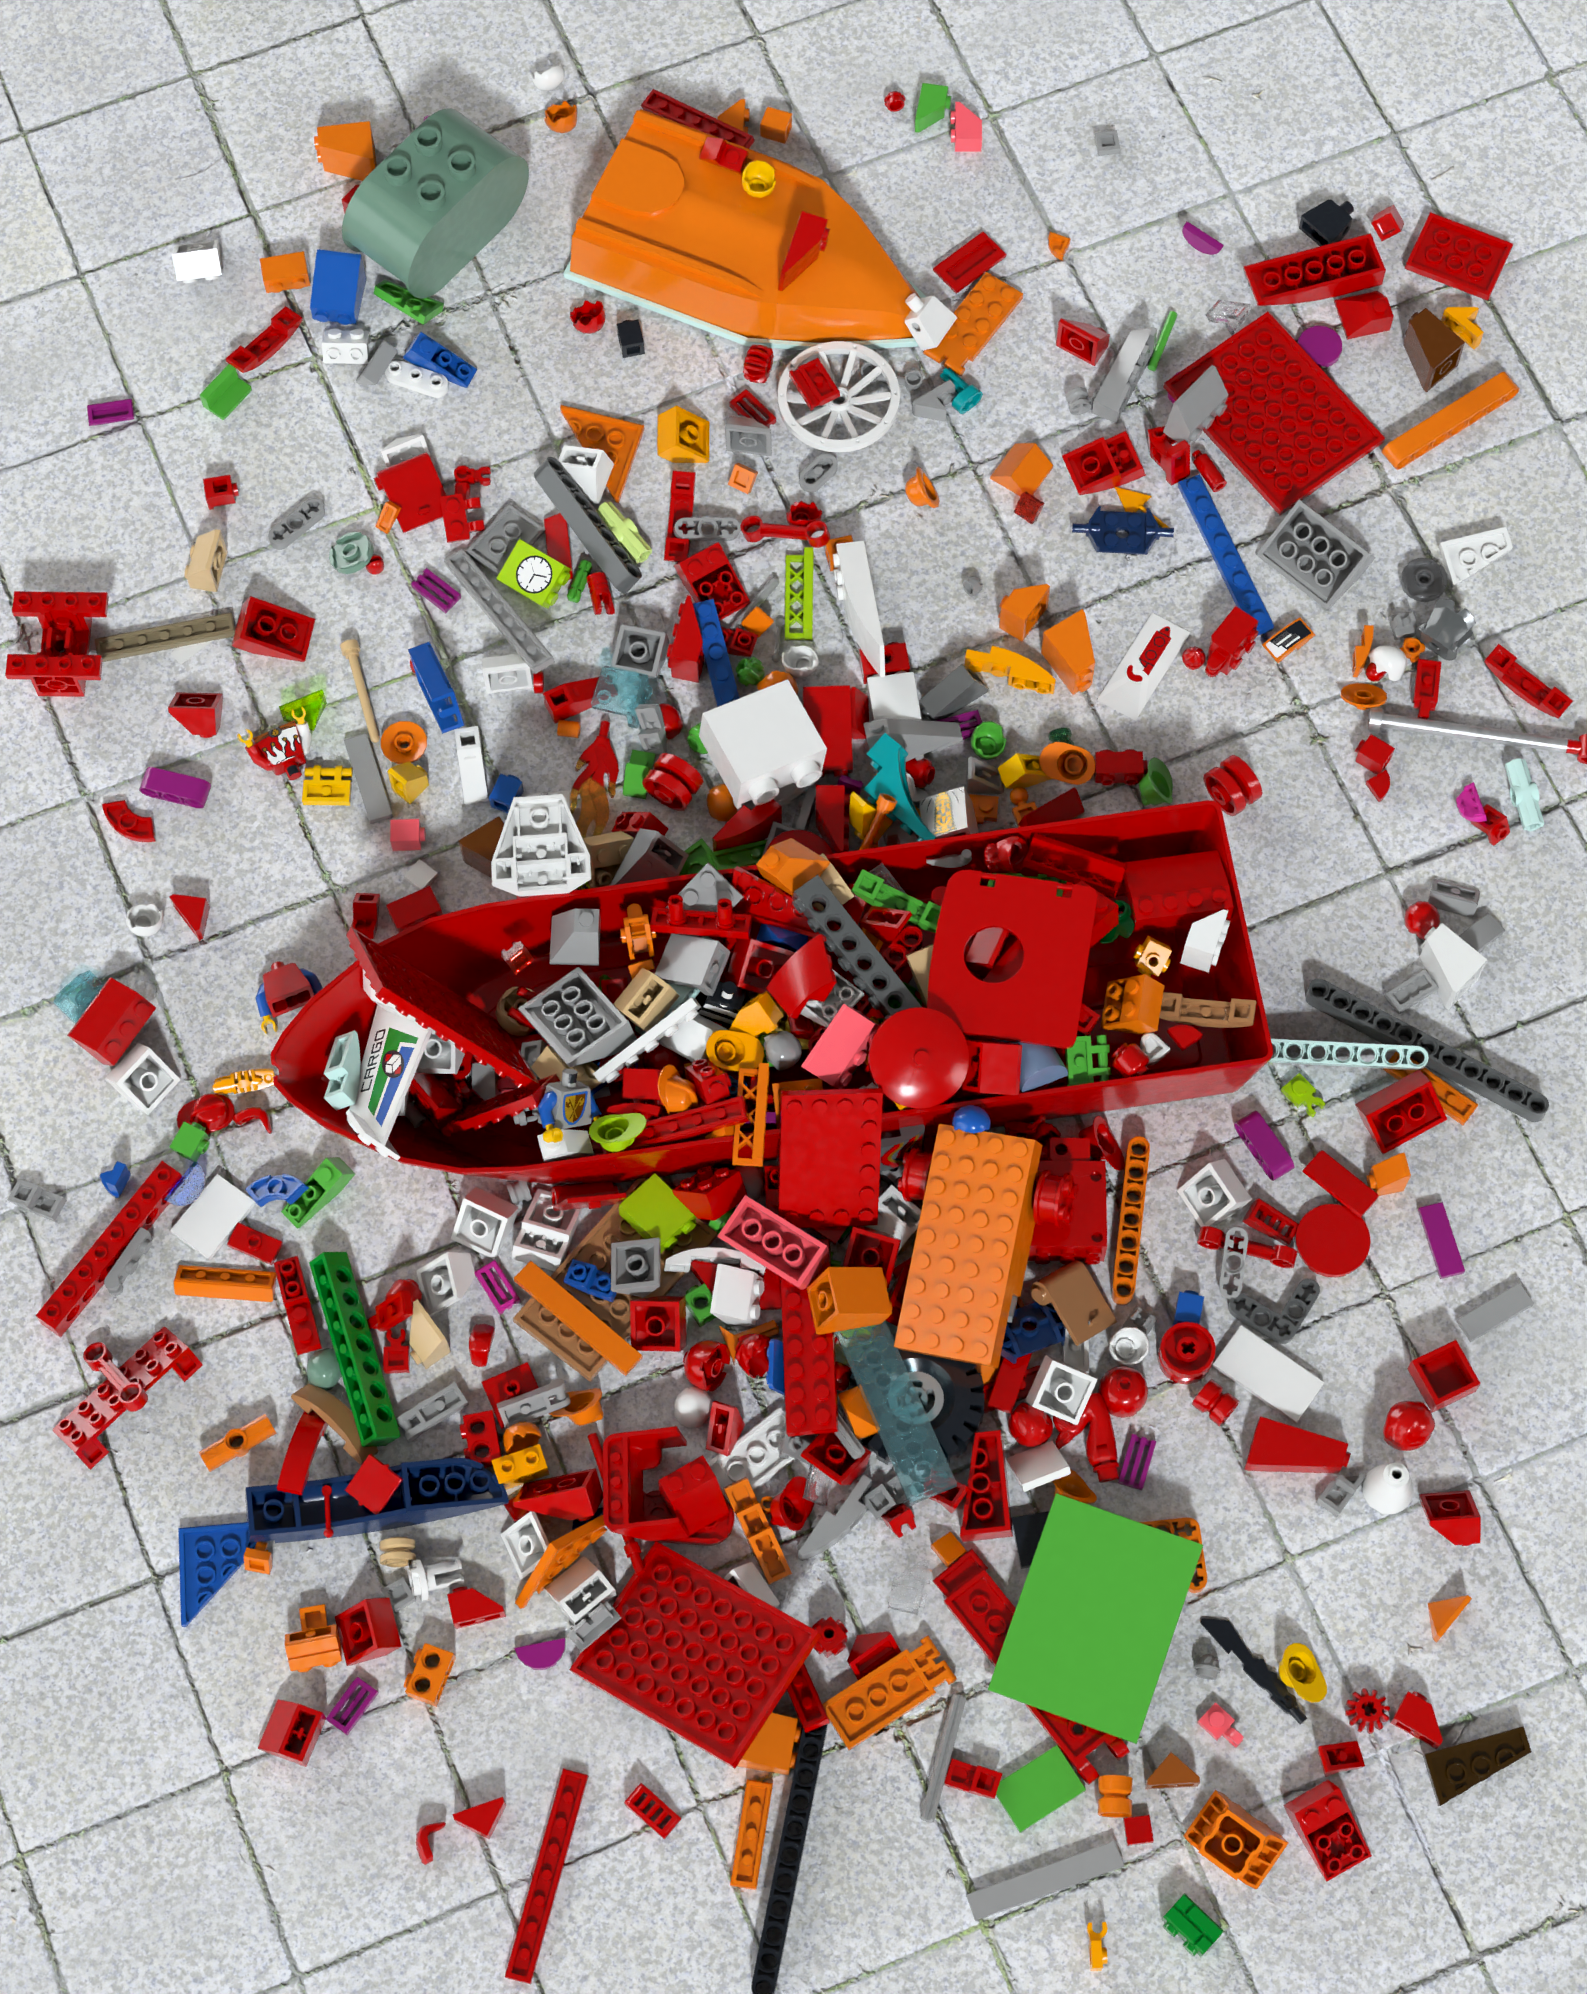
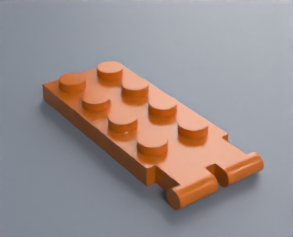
[923,272,1023,376]
[822,1635,957,1751]

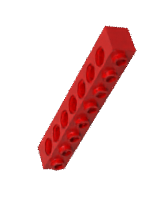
[35,1161,186,1338]

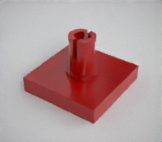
[481,1362,539,1429]

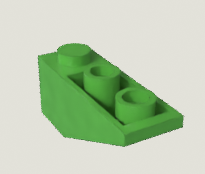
[281,1157,355,1229]

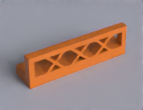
[732,1063,770,1167]

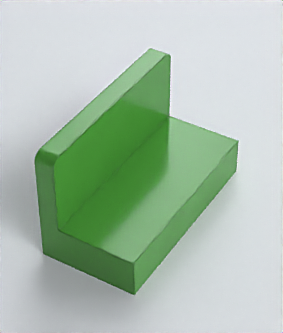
[200,364,252,420]

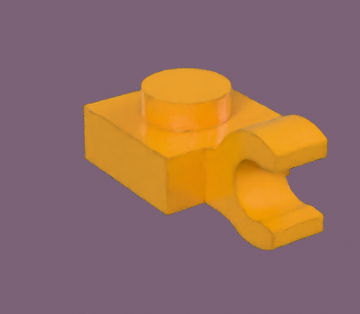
[1087,1922,1108,1971]

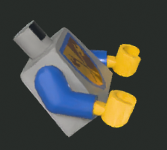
[538,1069,602,1143]

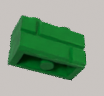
[1161,1893,1224,1957]

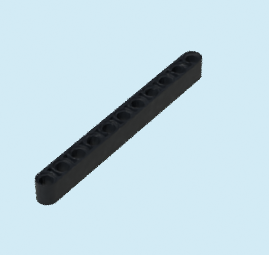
[751,1724,827,1994]

